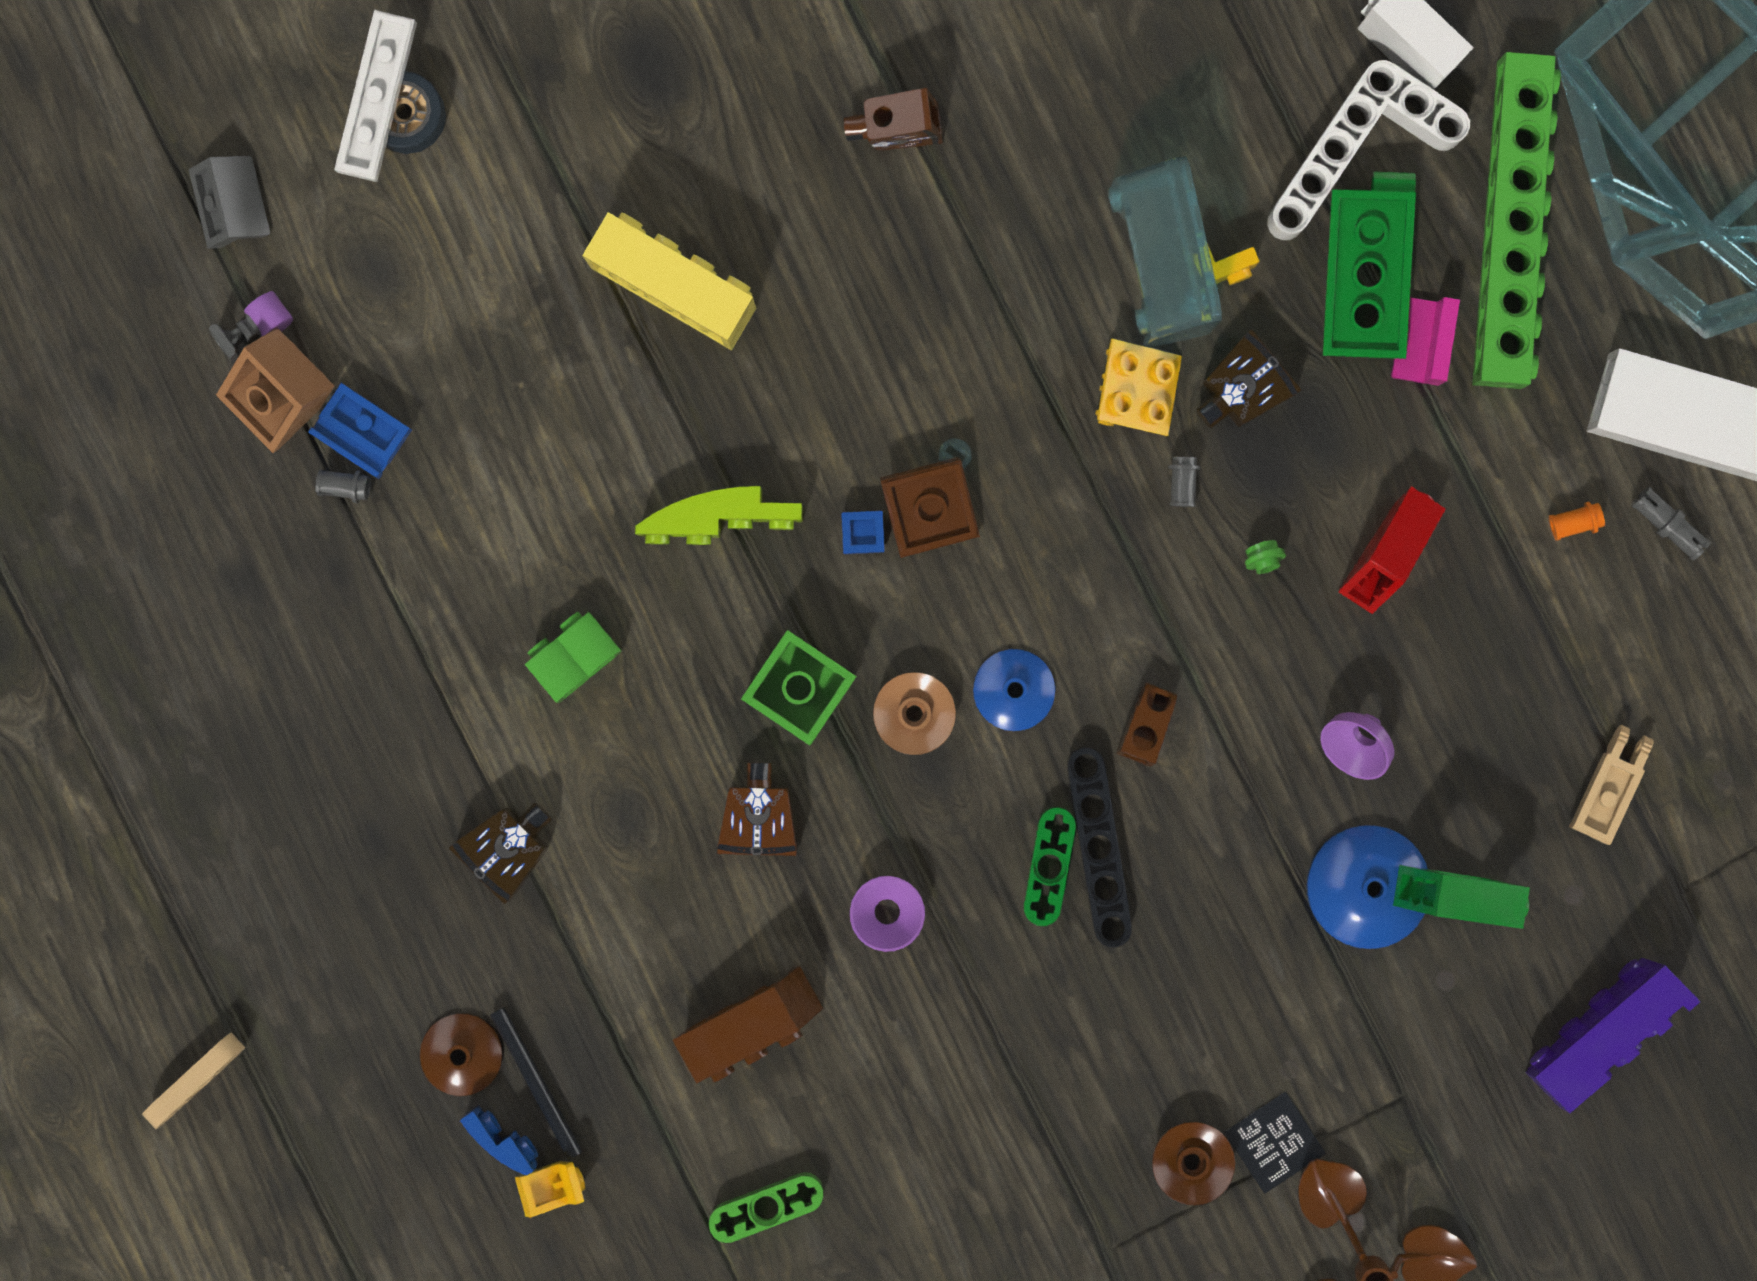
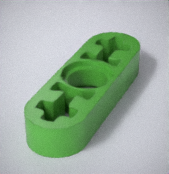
[709,1172,824,1243]

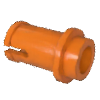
[1549,501,1605,541]

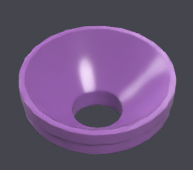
[1320,712,1394,780]
[850,876,925,952]

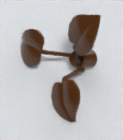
[1298,1158,1477,1281]

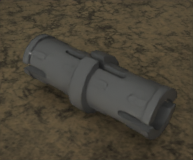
[1631,486,1711,561]

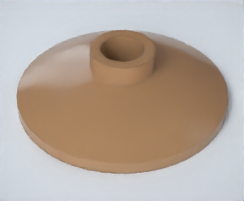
[873,672,956,755]

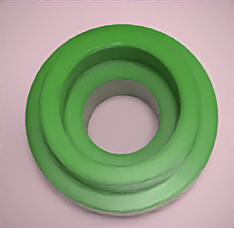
[1245,540,1286,574]

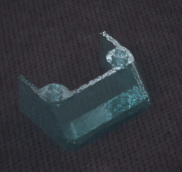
[1108,156,1222,348]

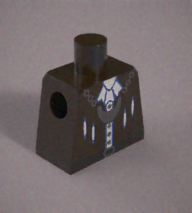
[1196,329,1301,428]
[449,802,552,904]

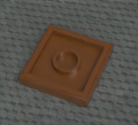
[880,457,980,558]

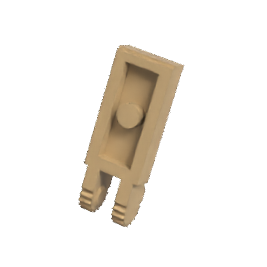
[1569,725,1654,845]

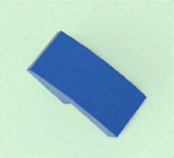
[460,1105,538,1176]

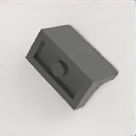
[189,156,270,249]

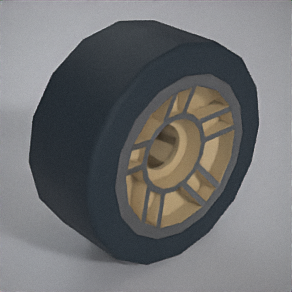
[386,71,446,154]

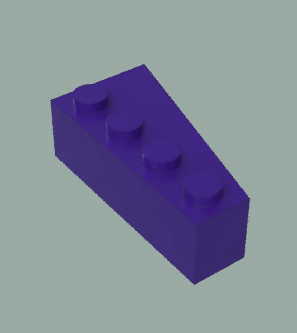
[1526,958,1701,1113]

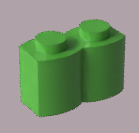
[525,612,622,703]

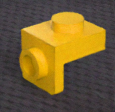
[1191,240,1260,286]
[515,1161,585,1218]

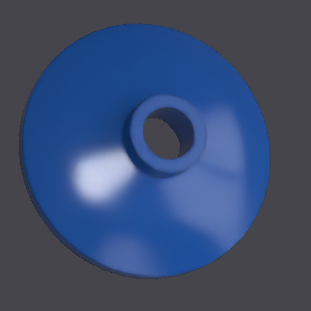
[973,649,1055,731]

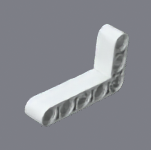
[1267,60,1470,240]

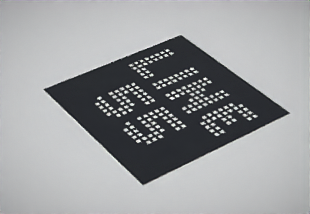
[1224,1091,1326,1194]

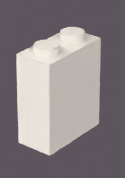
[1357,0,1473,90]

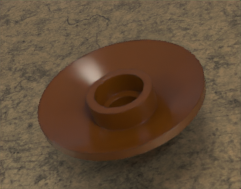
[420,1013,503,1096]
[1152,1122,1235,1205]

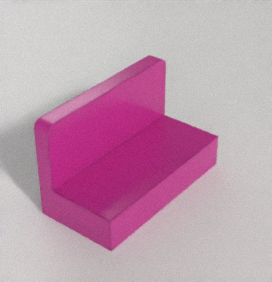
[1391,297,1460,386]

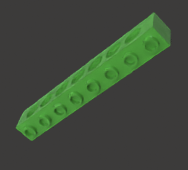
[1472,52,1561,389]

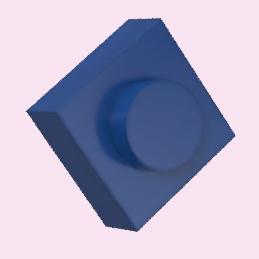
[842,511,885,555]

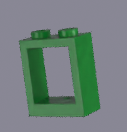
[1393,865,1530,929]

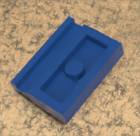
[308,383,412,479]

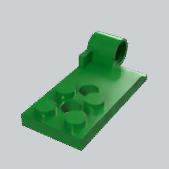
[1322,171,1416,359]

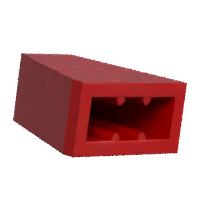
[1338,486,1446,614]

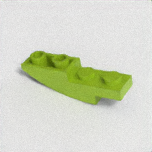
[635,486,803,545]

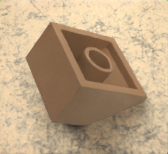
[216,327,335,453]

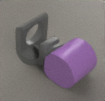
[209,291,293,365]

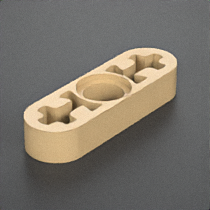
[142,1032,245,1129]

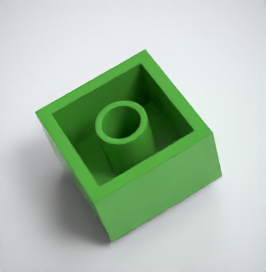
[741,630,857,745]

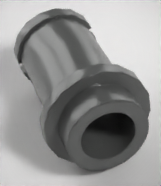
[1168,457,1201,507]
[315,469,371,503]

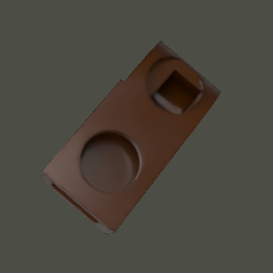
[1116,682,1177,767]

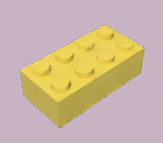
[582,212,756,351]

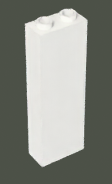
[1586,348,1757,481]

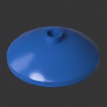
[1307,825,1428,949]

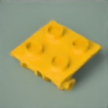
[1095,339,1182,436]

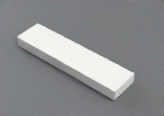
[334,10,417,182]

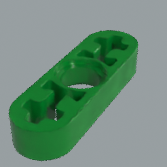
[1023,807,1076,926]

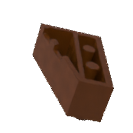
[673,966,824,1084]

